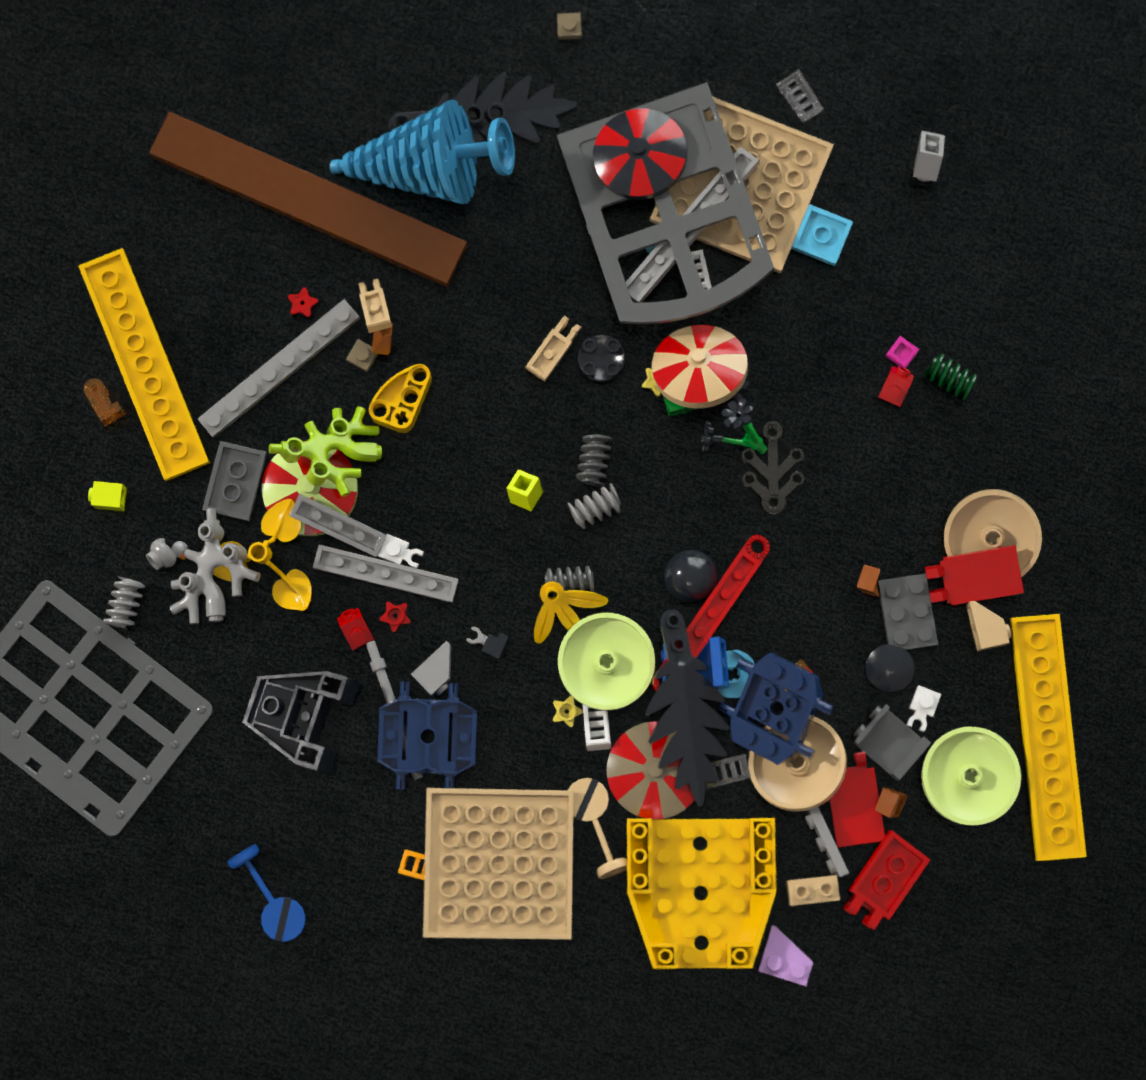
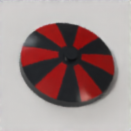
[593,109,688,200]

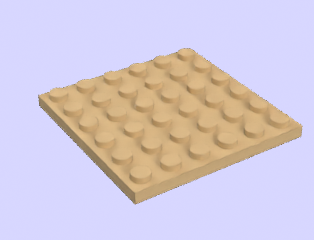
[650,97,833,273]
[423,788,573,939]

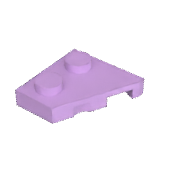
[758,925,813,986]

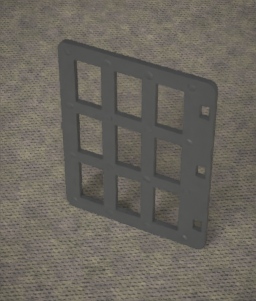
[0,580,213,836]

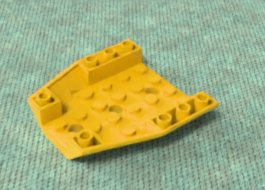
[627,818,776,969]

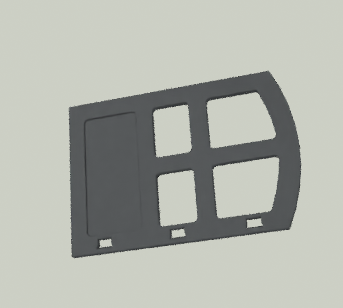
[557,82,775,324]

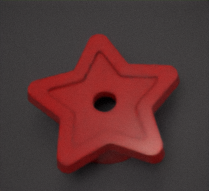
[288,288,318,318]
[379,602,411,632]

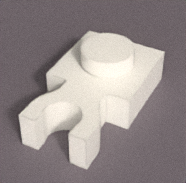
[378,534,424,569]
[906,685,941,732]

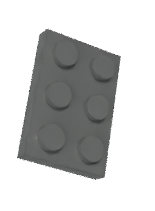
[202,441,268,522]
[877,574,938,650]

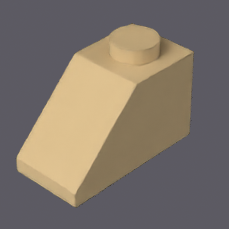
[966,601,1011,651]

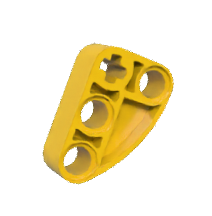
[369,364,432,433]

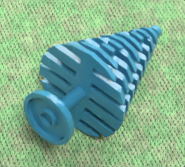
[330,99,515,204]

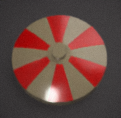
[607,722,694,819]

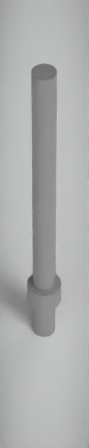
[366,641,423,780]

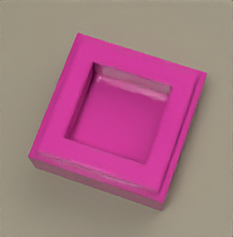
[886,336,919,368]

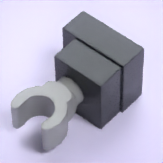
[466,627,510,661]

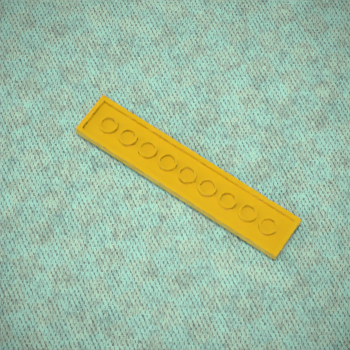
[79,248,210,481]
[1010,614,1086,861]

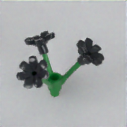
[701,380,768,454]

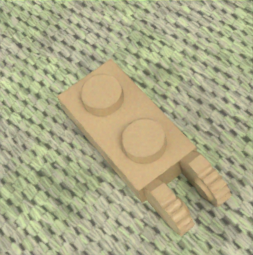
[359,279,392,333]
[525,316,581,382]

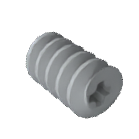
[568,483,621,529]
[103,577,145,630]

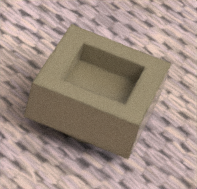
[557,13,581,39]
[346,339,378,373]

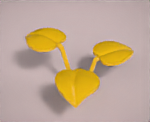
[213,499,312,611]

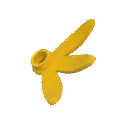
[534,582,608,643]

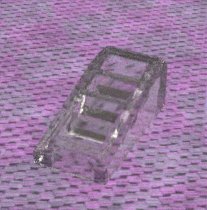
[776,70,824,122]
[705,754,751,789]

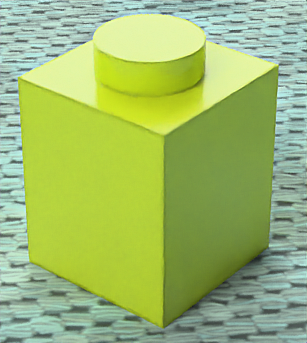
[507,469,543,511]
[88,481,127,511]

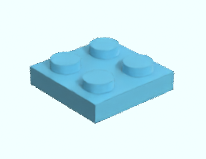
[791,204,853,266]

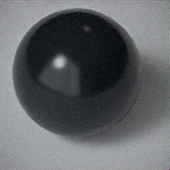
[664,550,718,604]

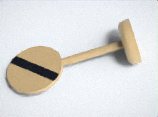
[567,778,627,879]

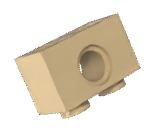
[785,875,840,906]

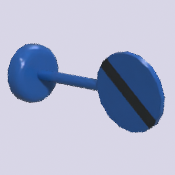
[227,844,305,941]

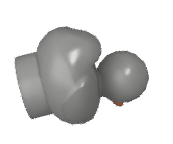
[146,538,188,570]

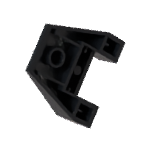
[242,671,360,775]

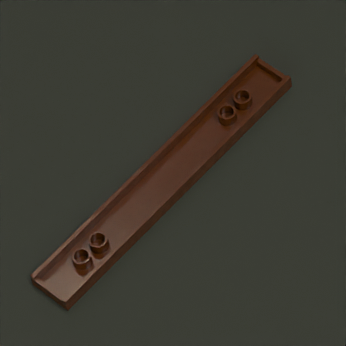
[149,112,467,287]

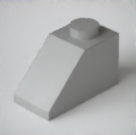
[913,131,945,181]
[411,641,451,697]

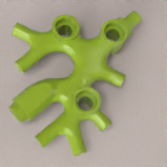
[269,407,382,497]

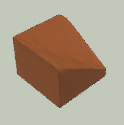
[371,322,393,355]
[857,565,880,597]
[875,788,907,818]

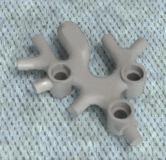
[170,508,261,624]

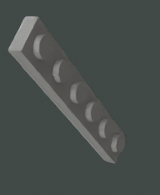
[313,545,459,603]

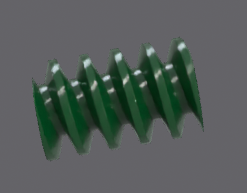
[923,353,977,401]

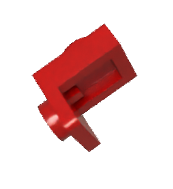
[879,366,914,407]
[337,608,374,650]

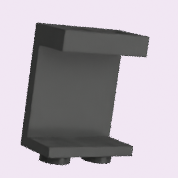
[852,704,931,781]

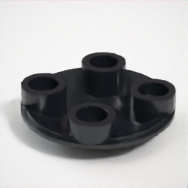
[578,335,625,382]
[866,644,914,692]

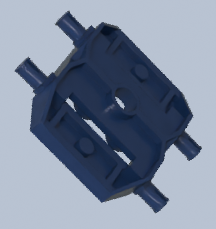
[718,653,834,765]
[377,681,477,789]

